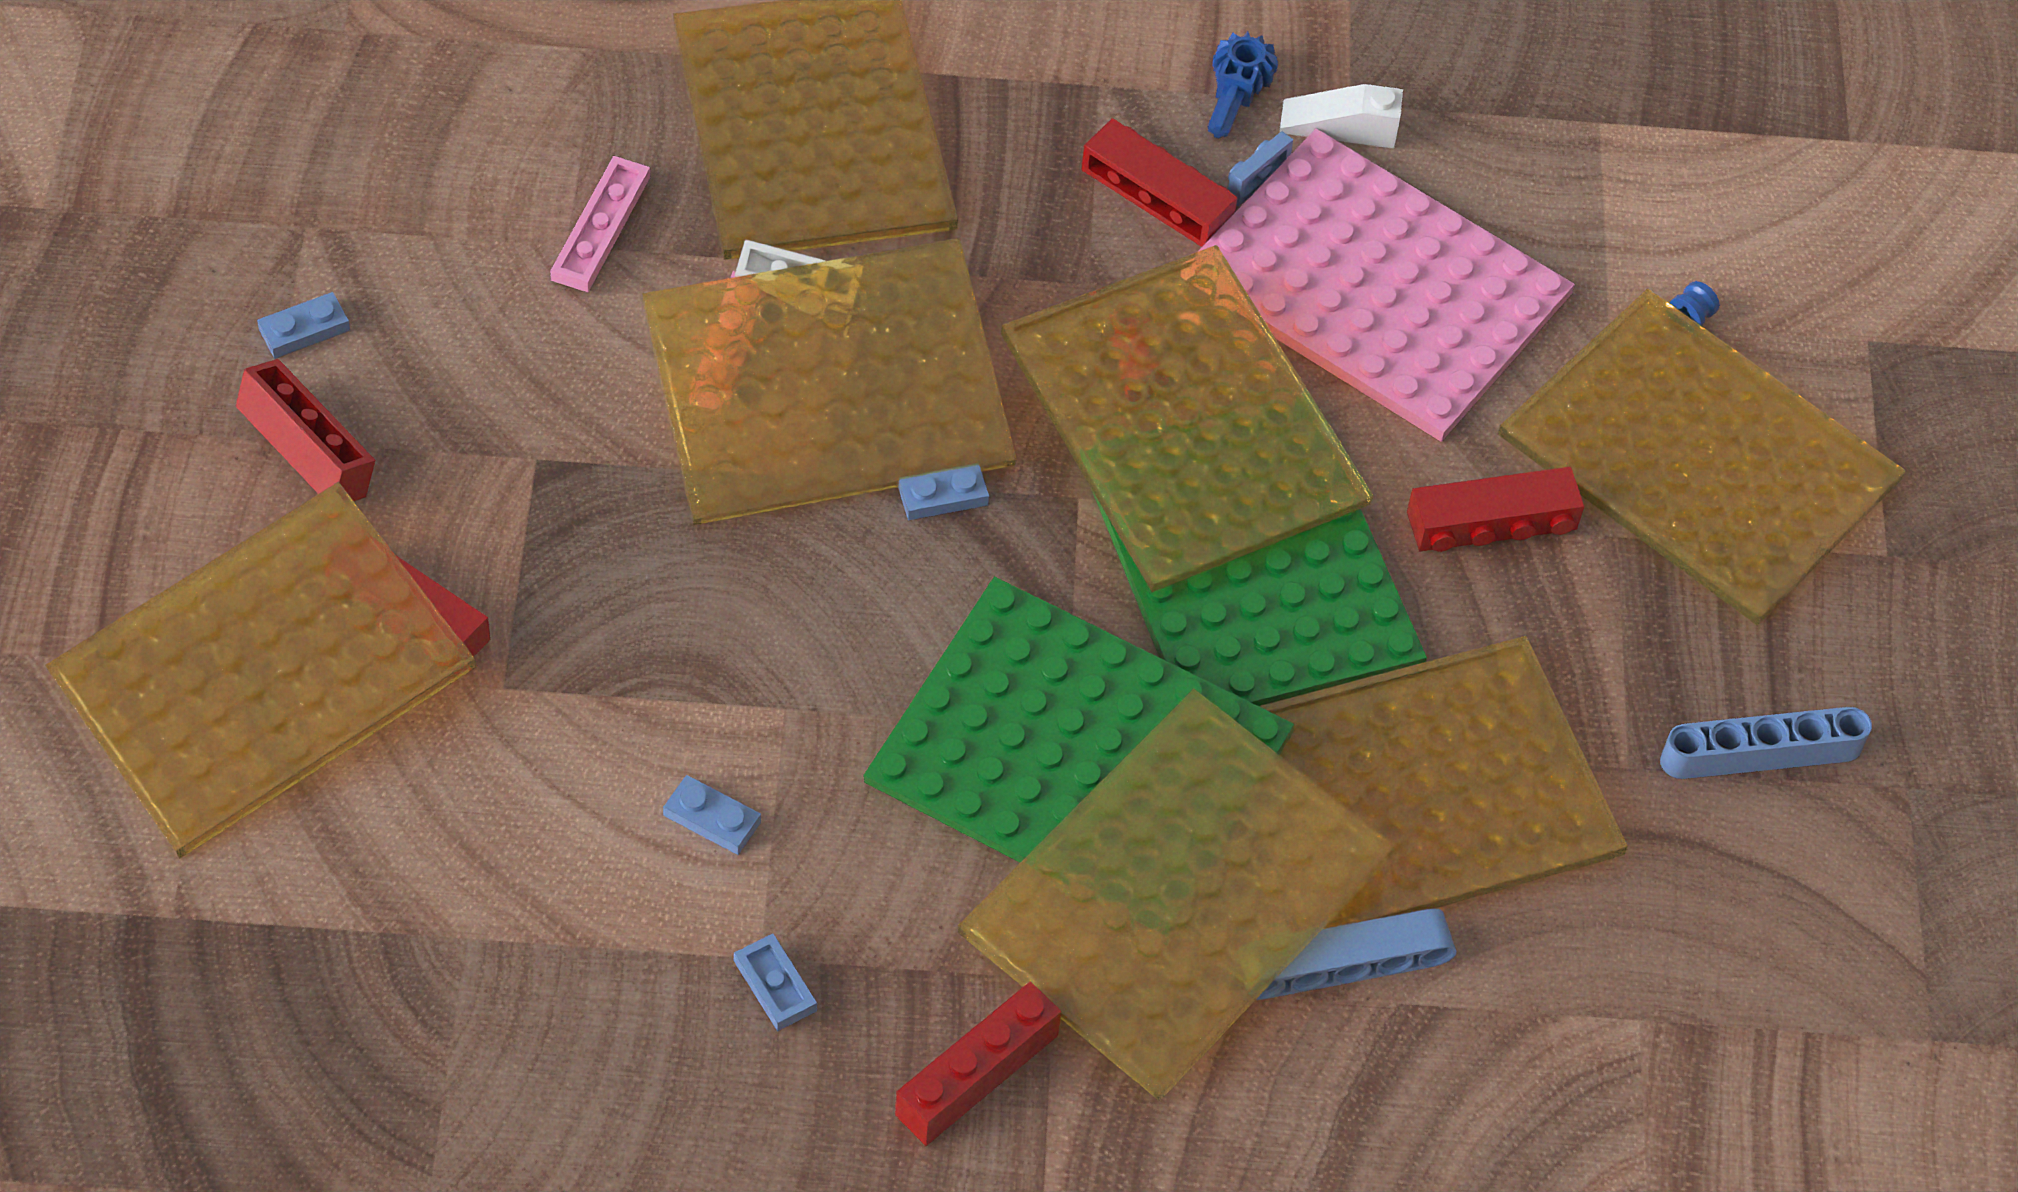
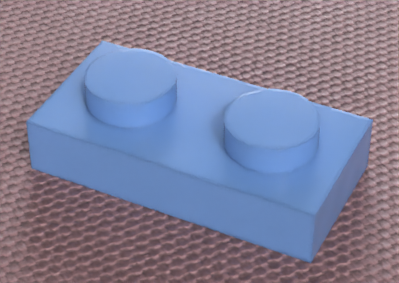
[1228,131,1294,206]
[257,292,350,359]
[898,463,989,520]
[663,775,761,855]
[734,934,817,1031]

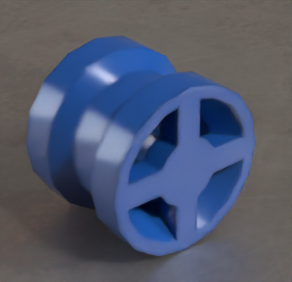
[1668,281,1720,331]

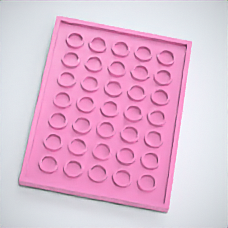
[1179,128,1575,442]

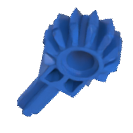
[1207,31,1278,139]

